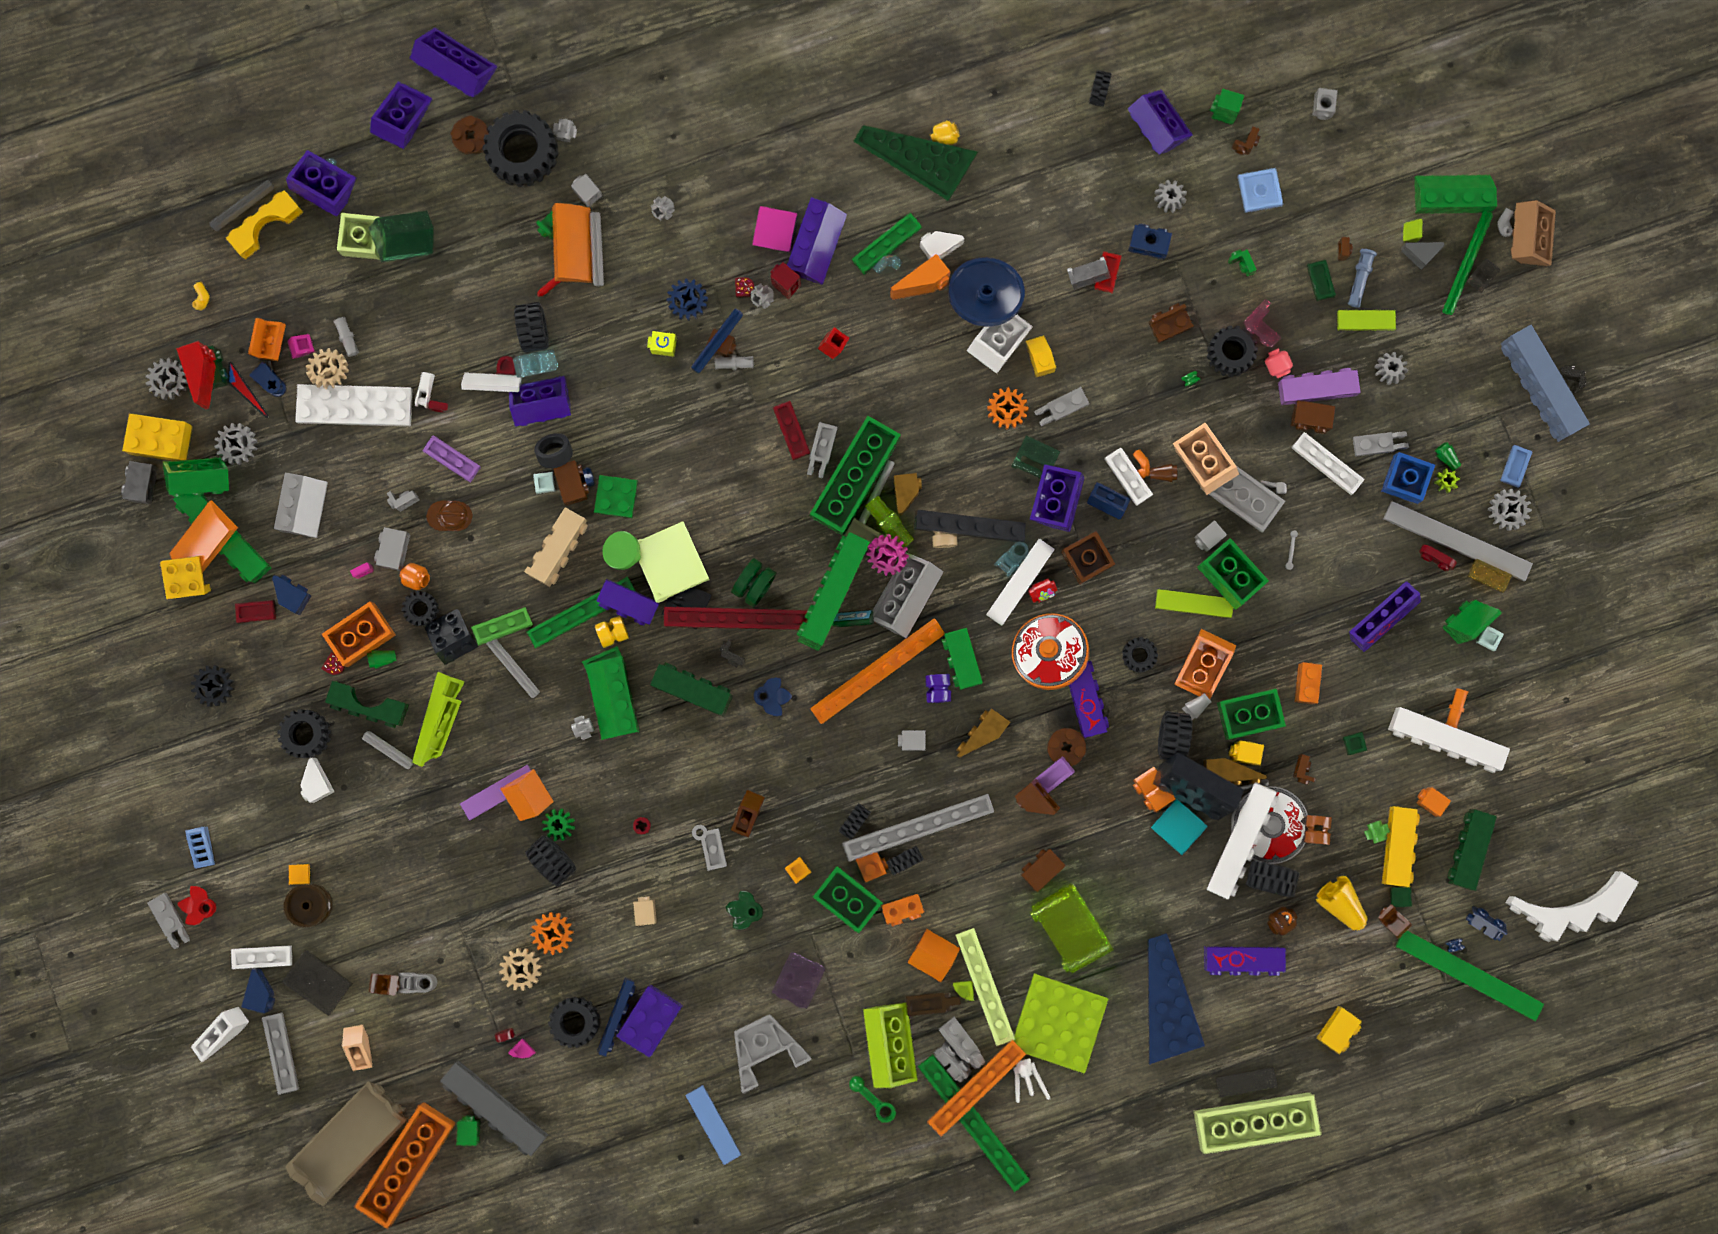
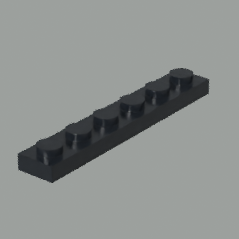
[914,510,1026,543]

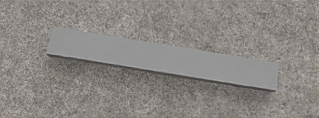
[1383,501,1533,581]
[843,794,994,861]

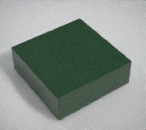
[1342,732,1368,756]
[1390,887,1412,907]

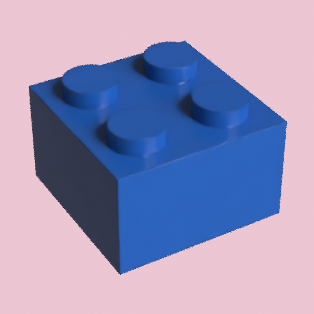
[1382,452,1435,504]

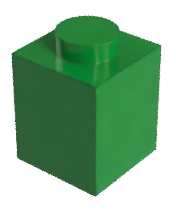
[457,1115,480,1146]

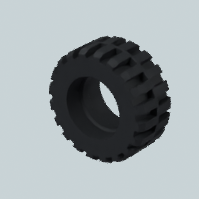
[483,110,558,187]

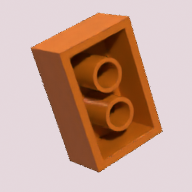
[322,602,396,667]

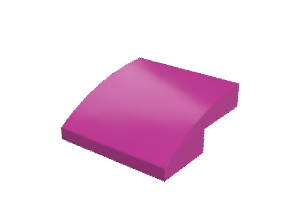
[753,206,797,252]

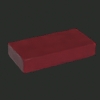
[235,600,276,623]

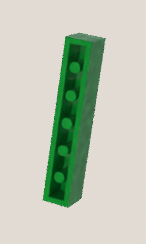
[173,493,272,583]

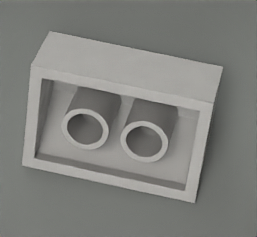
[274,473,328,538]

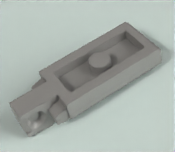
[939,1017,985,1069]

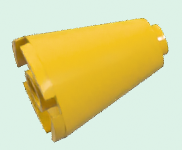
[1316,876,1368,931]

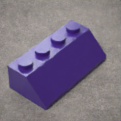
[410,28,497,97]
[787,197,847,285]

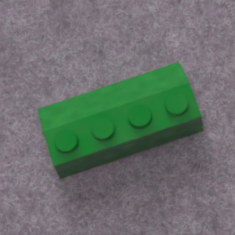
[1414,175,1497,214]
[586,656,640,740]

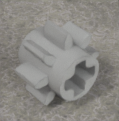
[553,119,577,142]
[651,196,675,221]
[751,284,774,308]
[571,715,594,740]

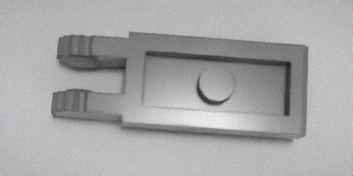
[1034,387,1090,426]
[807,422,838,478]
[1353,431,1409,457]
[148,893,190,949]

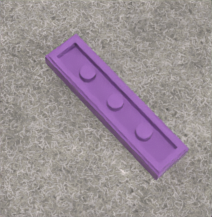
[460,765,531,820]

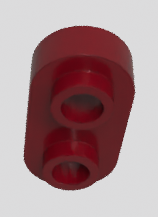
[1419,545,1457,571]

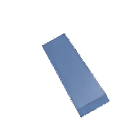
[686,1085,741,1165]

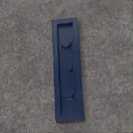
[597,977,636,1057]

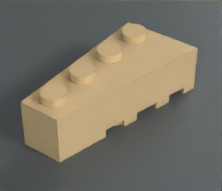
[524,508,588,587]

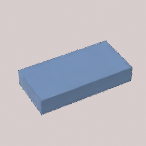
[1500,445,1533,488]

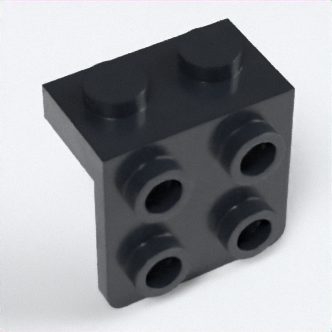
[425,609,479,665]

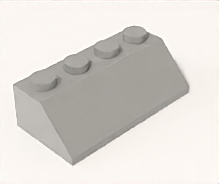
[873,552,943,638]

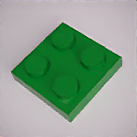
[594,475,638,518]

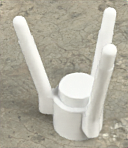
[1013,1059,1050,1103]

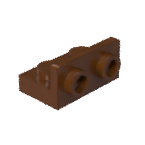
[1149,303,1193,344]

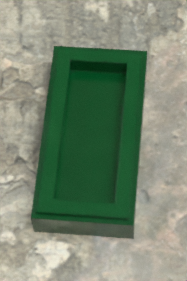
[1307,260,1336,302]

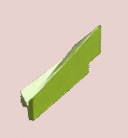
[413,672,464,767]

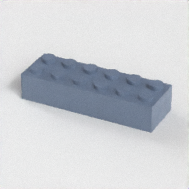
[1501,325,1590,442]

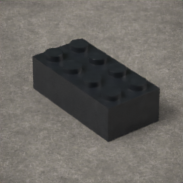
[1153,753,1244,820]

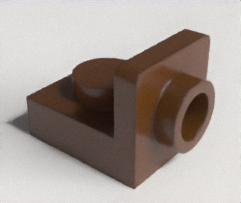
[1293,754,1316,785]

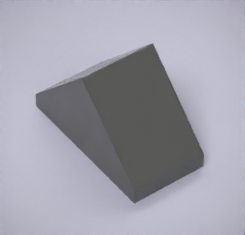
[1401,242,1444,270]

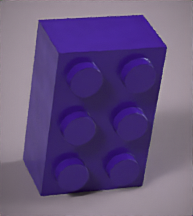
[617,984,683,1058]

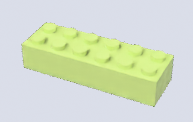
[1194,1092,1321,1154]

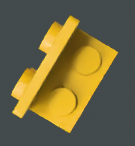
[160,556,211,599]

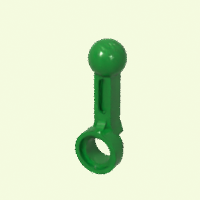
[849,1076,896,1123]

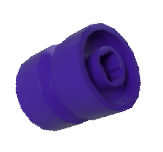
[925,674,951,703]

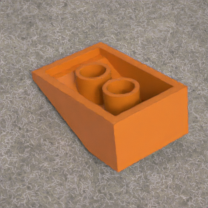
[890,254,950,300]
[1174,629,1236,699]

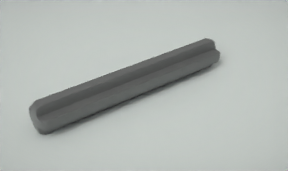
[209,180,275,231]

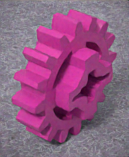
[866,534,909,576]

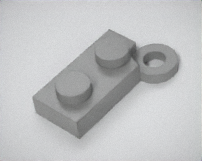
[692,825,727,870]

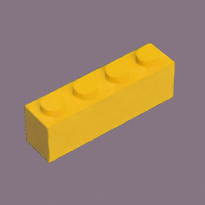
[1382,807,1420,887]

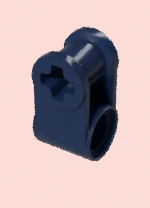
[249,361,286,397]

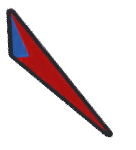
[228,361,269,418]

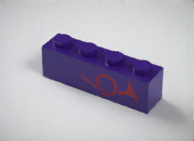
[1349,581,1421,652]
[1069,661,1109,738]
[1204,947,1286,976]

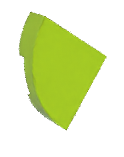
[953,981,974,1001]

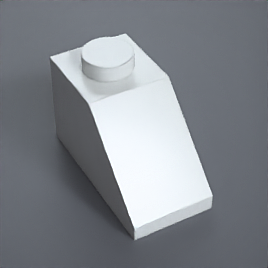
[920,231,964,259]
[300,758,334,803]

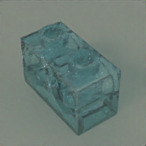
[513,349,558,378]

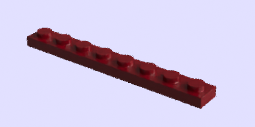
[664,607,807,630]

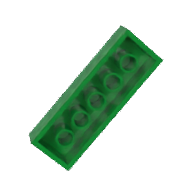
[810,416,901,536]
[796,532,870,651]

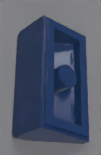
[1087,482,1131,519]

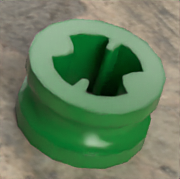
[1181,371,1201,387]

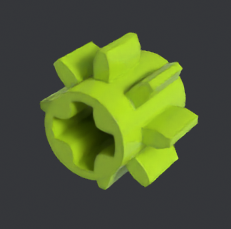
[1434,468,1460,493]

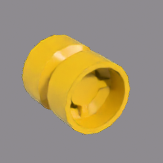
[595,615,629,648]

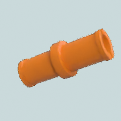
[1445,688,1468,728]

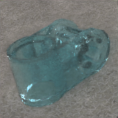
[994,542,1029,577]

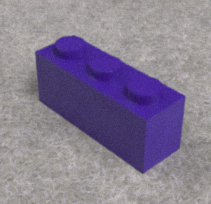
[596,579,659,626]

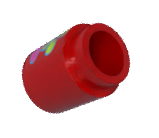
[1028,578,1058,603]

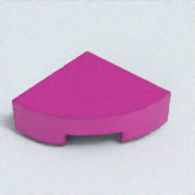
[508,1039,536,1058]

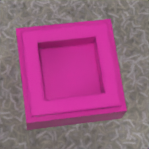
[350,562,374,579]

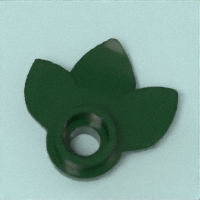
[726,891,763,930]

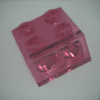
[1243,299,1281,348]

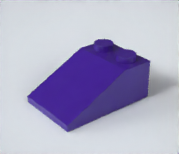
[370,82,432,149]

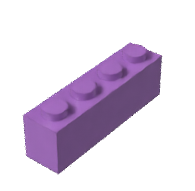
[1278,368,1360,405]

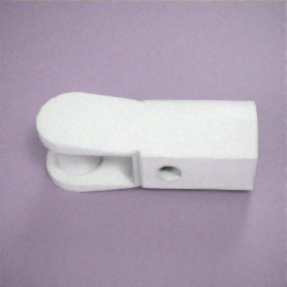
[415,372,435,408]

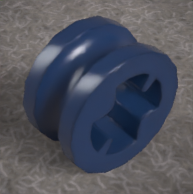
[1445,938,1465,952]

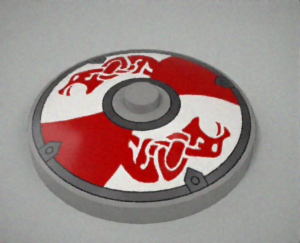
[1231,786,1308,864]

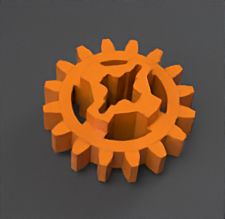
[987,387,1029,430]
[531,912,574,955]

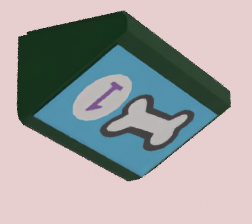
[832,610,874,628]

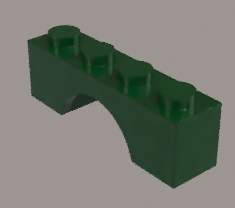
[325,680,409,728]

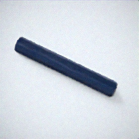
[691,309,743,373]

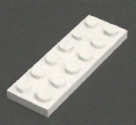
[296,384,413,426]

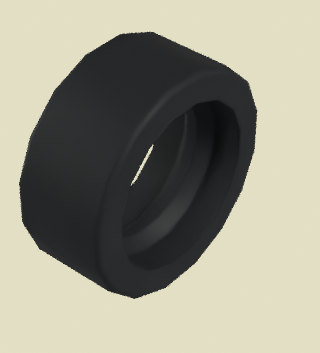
[534,433,573,469]

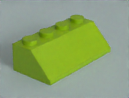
[863,1003,918,1088]

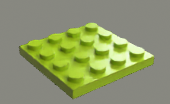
[1014,973,1109,1074]

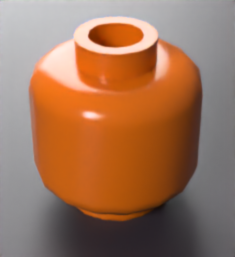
[400,563,430,590]

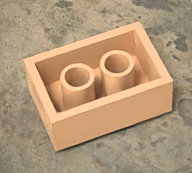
[1173,423,1239,495]

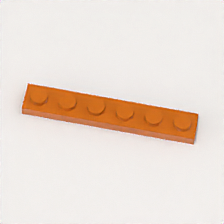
[927,1039,1026,1137]

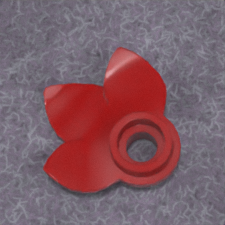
[178,886,216,925]

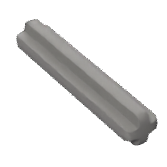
[362,731,413,769]

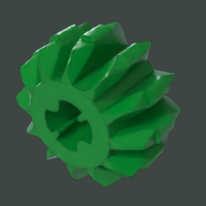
[542,809,575,841]

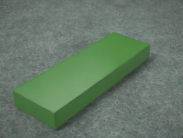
[471,607,533,646]

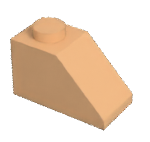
[342,1025,372,1071]

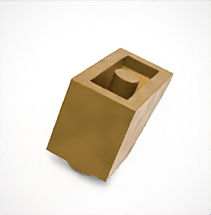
[894,473,922,516]

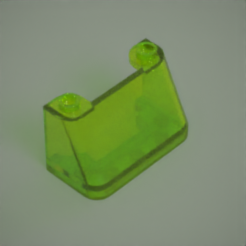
[1029,882,1114,974]

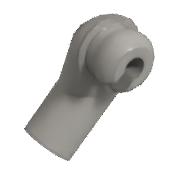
[1497,208,1514,237]

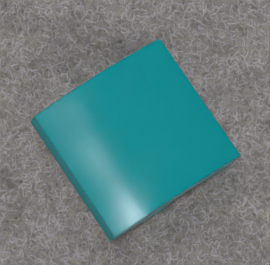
[1151,799,1208,855]

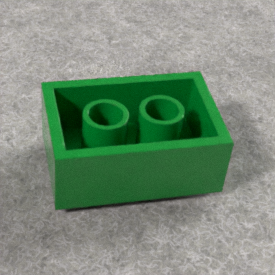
[1197,538,1269,610]
[1217,689,1286,740]
[813,866,883,934]

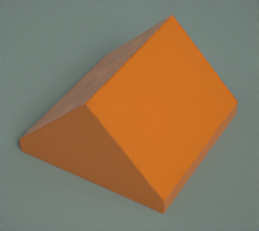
[500,769,554,821]
[907,929,960,982]

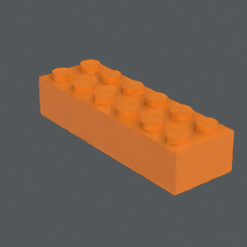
[355,1102,457,1228]

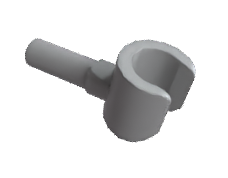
[1261,480,1287,494]

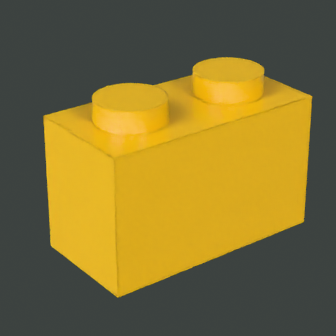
[1229,741,1264,766]
[1317,1006,1362,1054]

